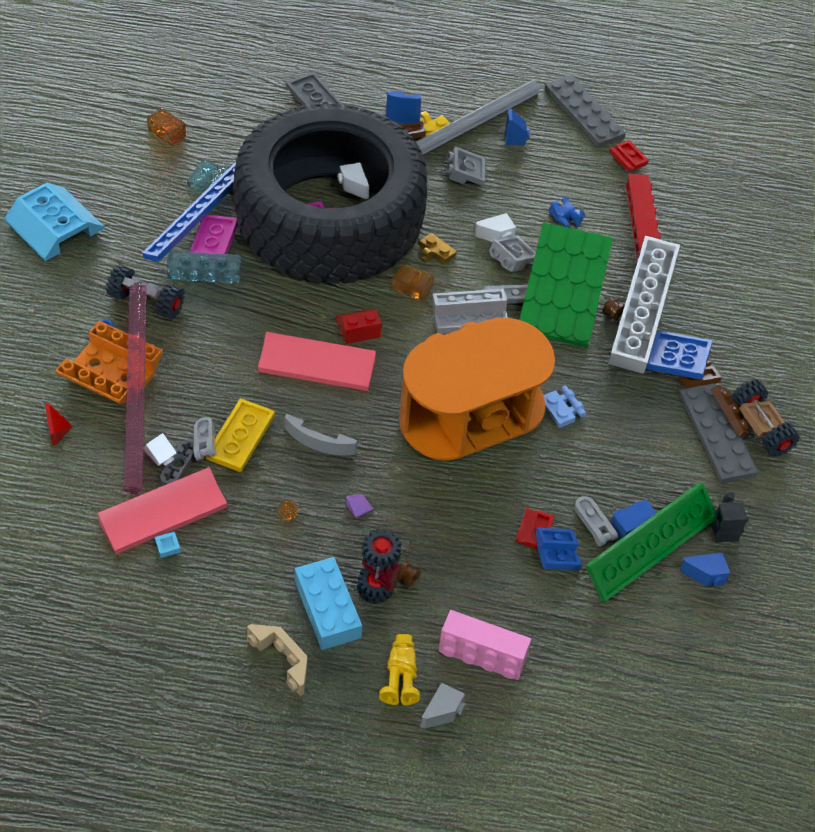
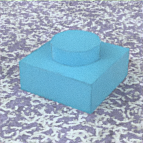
[155,532,181,558]

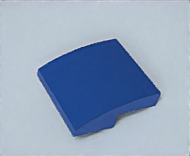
[385,91,422,124]
[536,528,582,570]

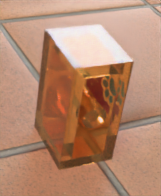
[147,108,186,146]

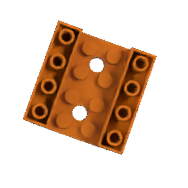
[55,321,163,404]

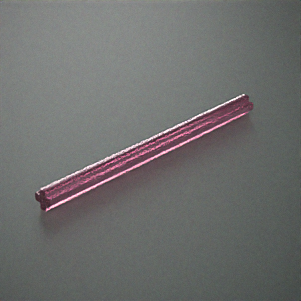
[124,282,147,494]

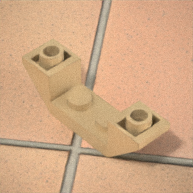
[247,624,307,696]

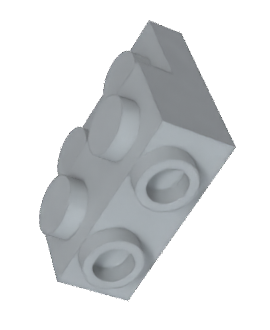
[446,147,485,185]
[489,235,536,272]

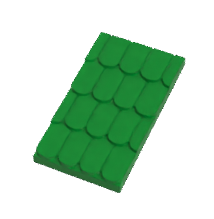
[520,222,613,348]

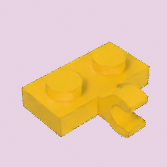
[420,111,450,138]

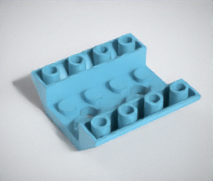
[5,183,105,261]

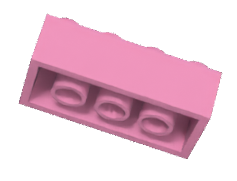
[438,610,531,680]

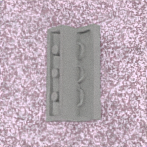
[432,289,508,334]

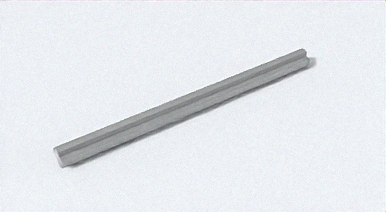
[416,80,541,155]

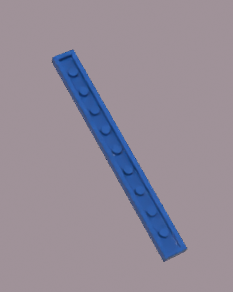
[142,162,236,262]

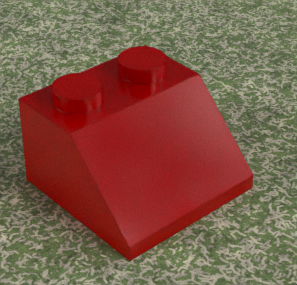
[335,308,382,344]

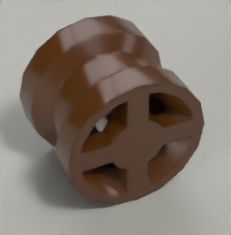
[602,297,625,320]
[397,561,421,588]

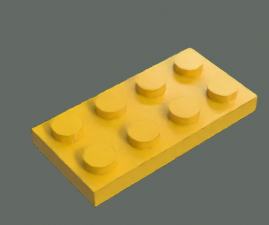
[205,398,275,472]

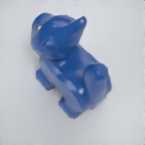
[549,197,585,227]

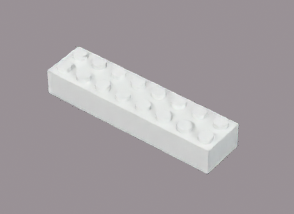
[608,236,680,374]

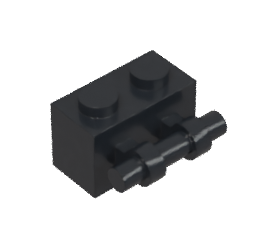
[711,491,749,543]

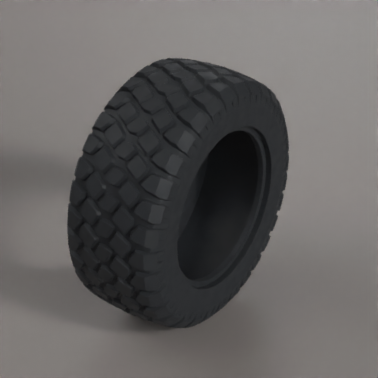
[233,103,428,283]

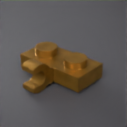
[419,233,457,264]

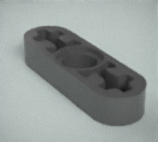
[160,440,195,486]

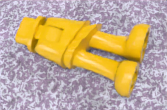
[379,634,420,705]

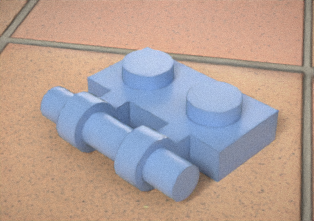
[544,386,587,428]

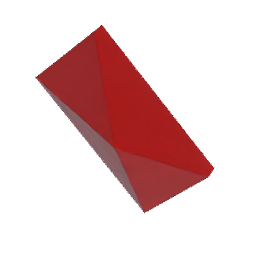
[44,403,73,446]

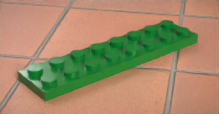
[585,483,716,601]

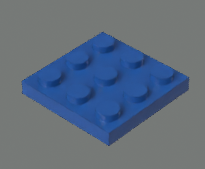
[647,331,712,380]

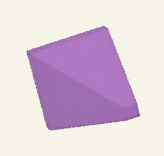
[346,494,373,518]

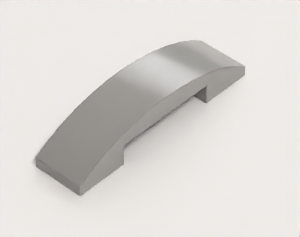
[285,414,357,455]

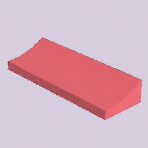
[258,332,376,391]
[98,467,228,554]

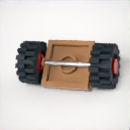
[731,379,800,457]

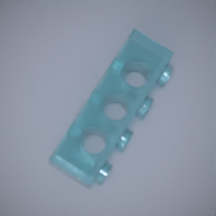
[166,251,241,283]

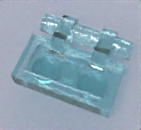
[187,160,228,191]

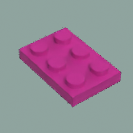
[190,215,238,260]

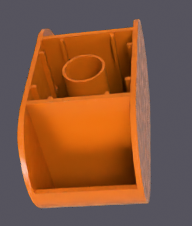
[399,318,555,461]

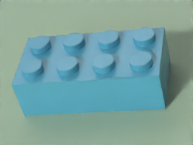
[295,557,362,650]

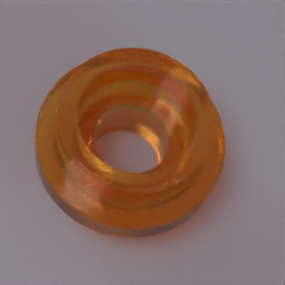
[278,501,298,520]

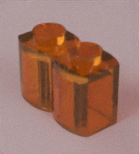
[392,264,434,300]

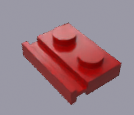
[609,140,649,173]
[515,507,555,550]

